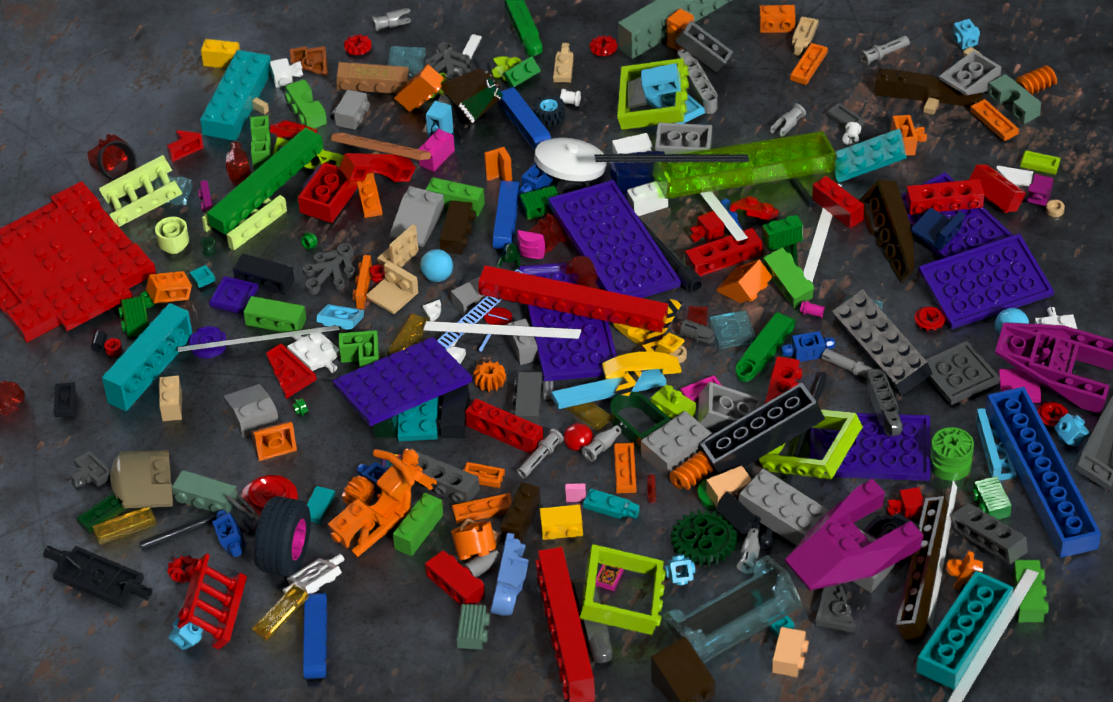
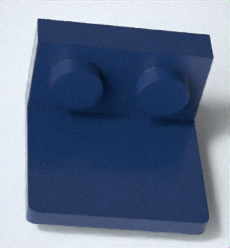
[911,208,966,250]

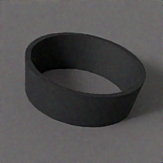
[97,141,137,180]

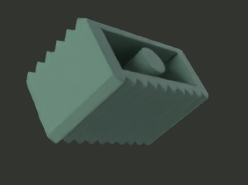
[457,604,490,649]

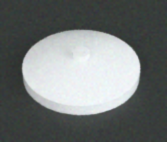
[534,138,607,181]

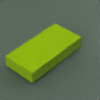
[1020,151,1061,174]

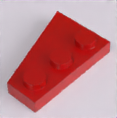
[266,344,317,399]

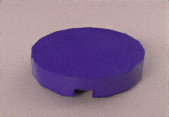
[189,326,227,358]

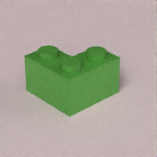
[339,330,380,368]

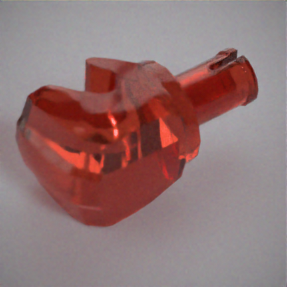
[225,141,251,183]
[565,256,600,289]
[0,381,25,416]

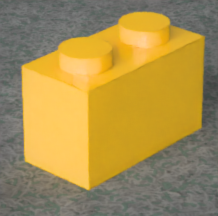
[201,39,240,68]
[540,505,583,540]

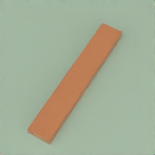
[331,133,431,160]

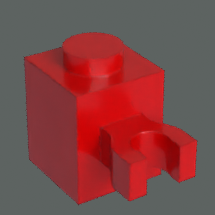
[690,211,725,243]
[887,487,924,520]

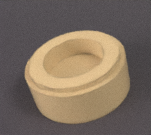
[1045,200,1065,217]
[670,345,687,363]

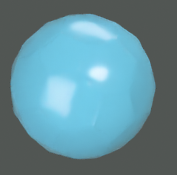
[420,249,453,282]
[995,308,1029,336]

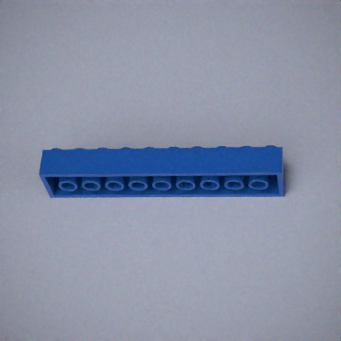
[985,387,1101,558]

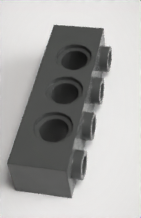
[414,451,480,503]
[951,503,1028,564]

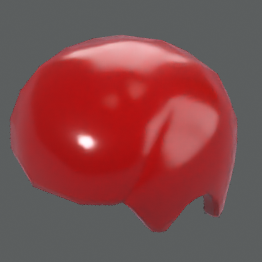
[563,423,594,451]

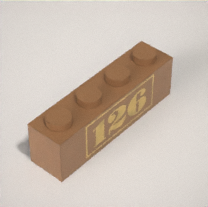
[337,62,409,94]

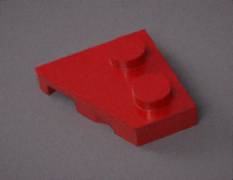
[730,196,779,221]

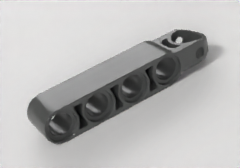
[867,369,903,437]
[572,579,613,663]

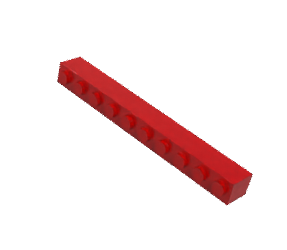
[478,265,668,333]

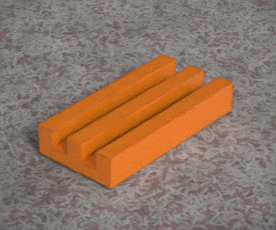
[464,462,505,488]

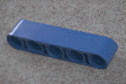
[497,87,551,150]
[493,180,520,249]
[303,593,327,679]

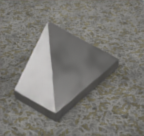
[628,78,647,109]

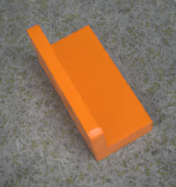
[484,147,512,181]

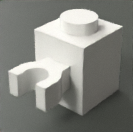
[270,58,303,88]

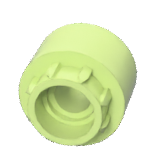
[155,217,189,254]

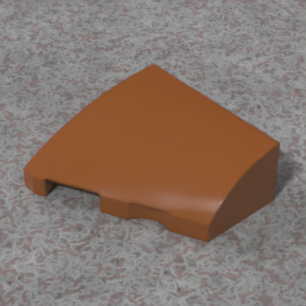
[289,46,328,76]

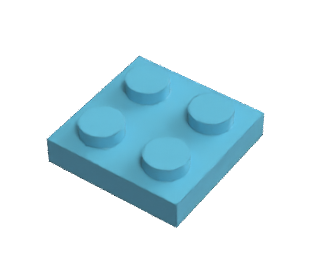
[317,304,364,330]

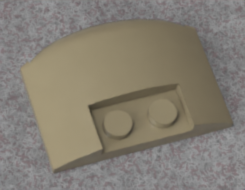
[110,450,173,508]

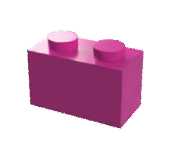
[419,129,455,172]

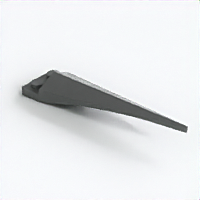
[1074,395,1113,490]

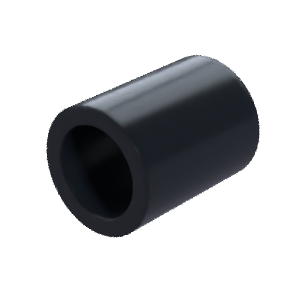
[90,330,107,352]

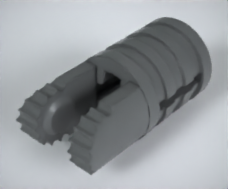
[680,319,716,344]

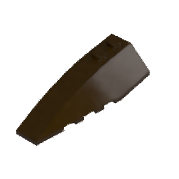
[875,68,983,107]
[859,179,914,282]

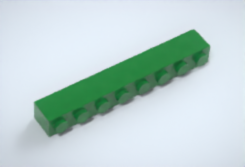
[207,127,324,235]

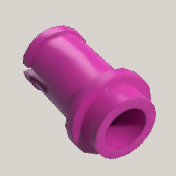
[800,300,825,318]

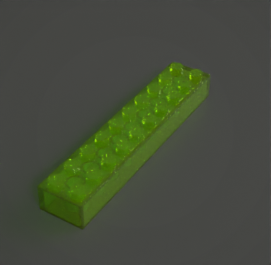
[653,131,837,199]

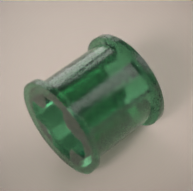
[200,237,217,256]

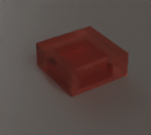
[688,306,708,326]

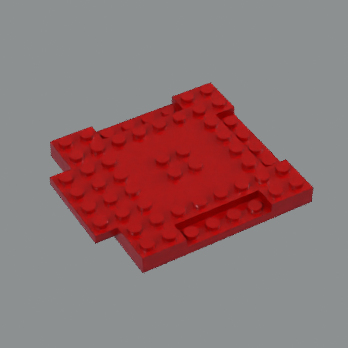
[0,181,156,343]

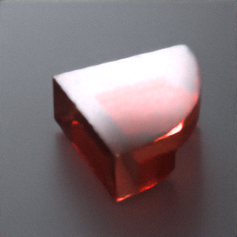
[647,474,656,503]

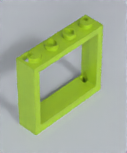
[617,58,689,130]
[759,410,863,479]
[580,544,666,635]

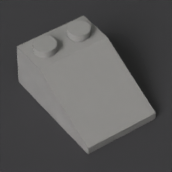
[939,50,1001,95]
[389,186,445,247]
[698,382,762,431]
[223,384,279,438]

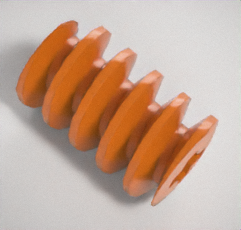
[1016,65,1057,95]
[669,451,714,491]

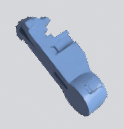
[490,533,529,616]

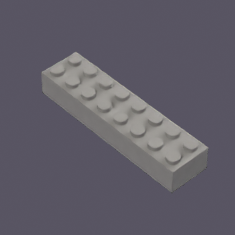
[739,469,895,593]

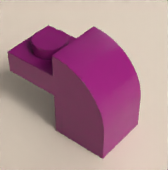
[1027,174,1054,206]

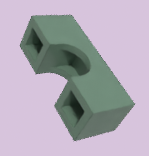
[988,74,1041,124]

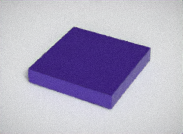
[209,276,259,314]

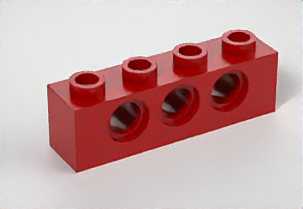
[906,179,984,215]
[685,228,762,276]
[764,356,803,404]
[465,398,543,454]

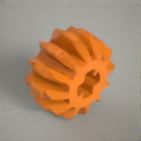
[473,360,506,392]
[342,476,375,506]

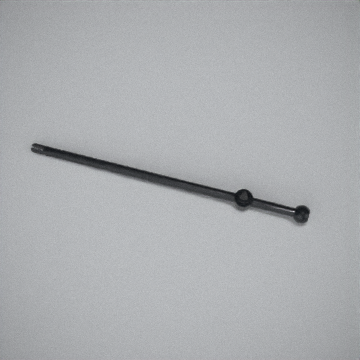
[758,372,827,549]

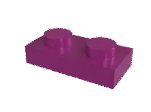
[198,180,213,213]

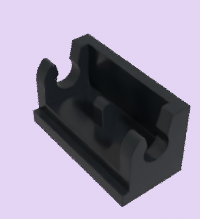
[716,491,761,534]

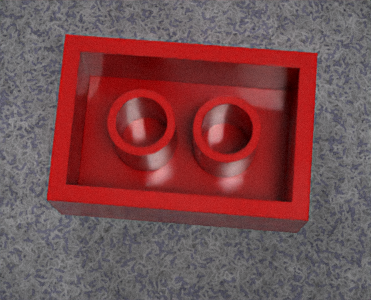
[298,162,358,223]

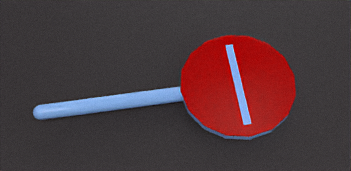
[479,307,513,352]

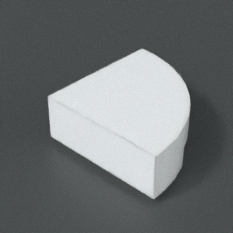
[422,300,441,322]

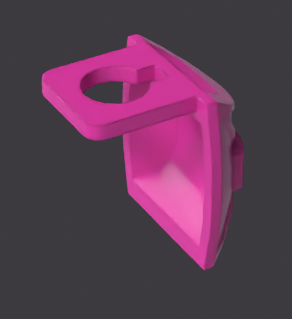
[517,230,546,259]

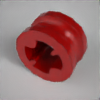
[370,264,385,283]
[104,338,123,357]

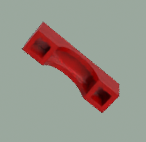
[340,153,416,182]

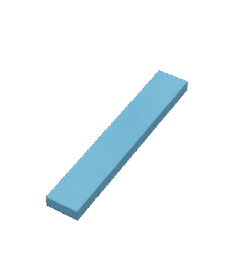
[551,369,667,409]

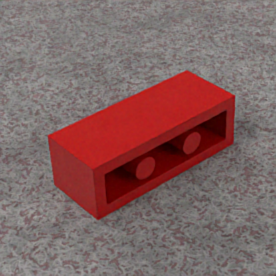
[969,164,1026,213]
[812,176,864,229]
[425,550,485,606]

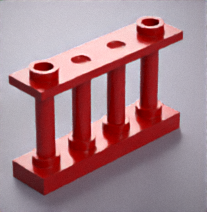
[177,553,247,650]

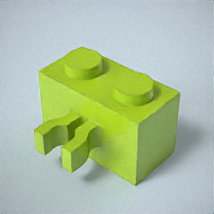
[651,384,696,420]

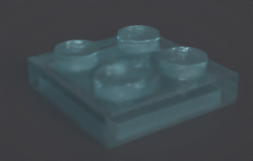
[388,46,426,76]
[710,310,756,349]

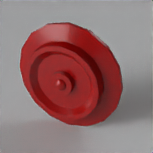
[241,475,298,516]

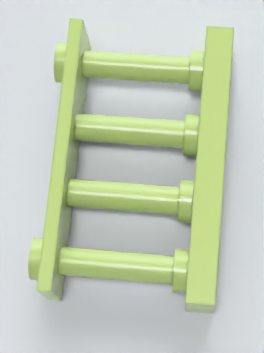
[99,155,183,227]
[202,195,287,250]

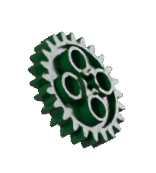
[671,509,737,567]

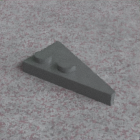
[815,584,856,633]

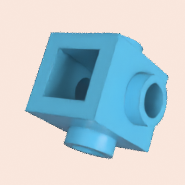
[953,19,980,49]
[1054,413,1090,447]
[665,555,695,585]
[168,618,203,650]

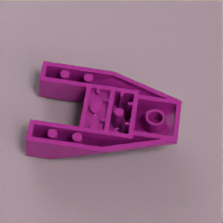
[995,323,1113,414]
[785,478,923,591]

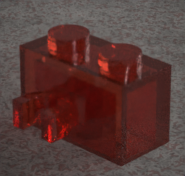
[87,134,128,173]
[527,213,567,255]

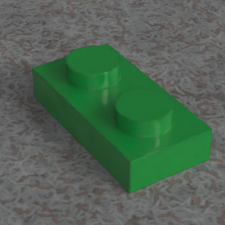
[503,56,541,87]

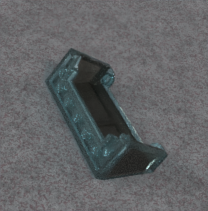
[662,555,802,663]

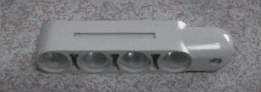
[678,49,717,114]

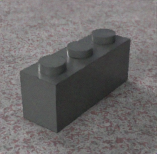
[675,21,733,72]
[512,372,543,425]

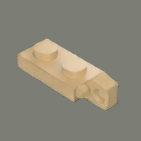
[792,17,819,56]
[553,43,574,83]

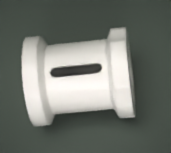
[560,89,581,106]
[843,122,861,146]

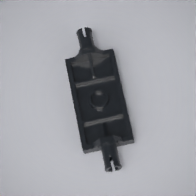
[43,546,152,608]

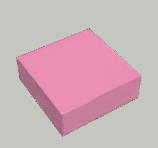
[565,483,586,502]

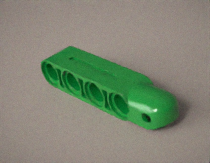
[504,0,543,56]
[735,312,796,382]

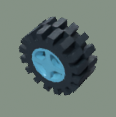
[533,94,565,127]

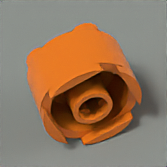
[451,521,496,560]

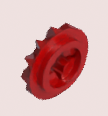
[344,34,372,55]
[590,35,617,56]
[914,307,945,332]
[1037,402,1069,428]
[167,554,196,583]

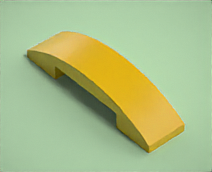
[613,323,684,354]
[602,351,682,379]

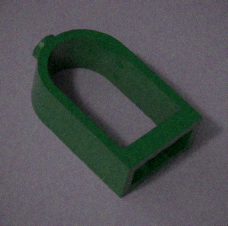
[611,392,672,451]

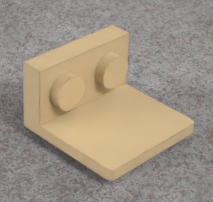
[377,224,419,267]
[366,261,419,314]

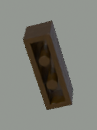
[439,200,476,254]
[500,482,541,543]

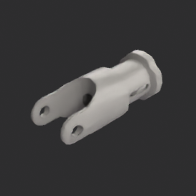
[371,8,411,32]
[770,103,806,137]
[582,426,621,462]
[737,528,760,573]

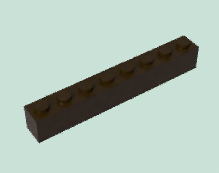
[896,496,949,640]

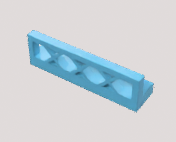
[976,408,1016,480]

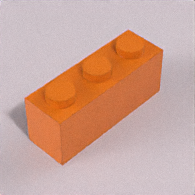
[394,64,444,112]

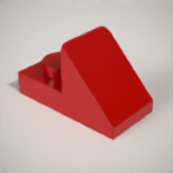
[167,130,204,162]

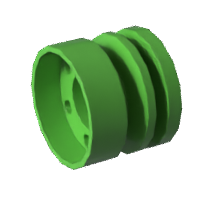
[930,427,974,481]

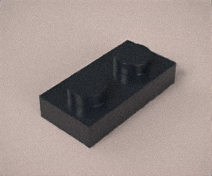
[54,382,76,418]

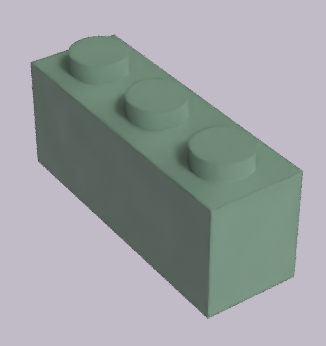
[172,470,238,514]

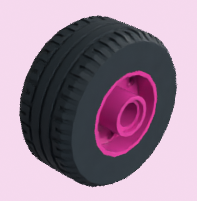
[254,496,311,577]

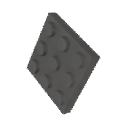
[926,341,1000,405]

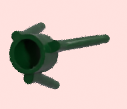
[496,243,521,270]

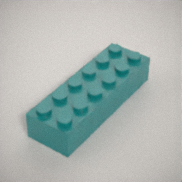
[200,50,271,141]
[102,303,192,411]
[916,571,1014,690]

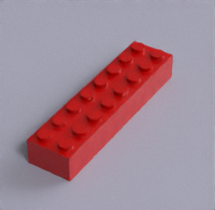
[535,547,595,702]

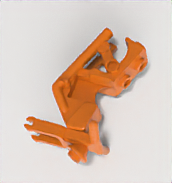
[328,448,437,558]

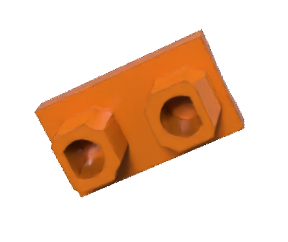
[946,551,983,589]

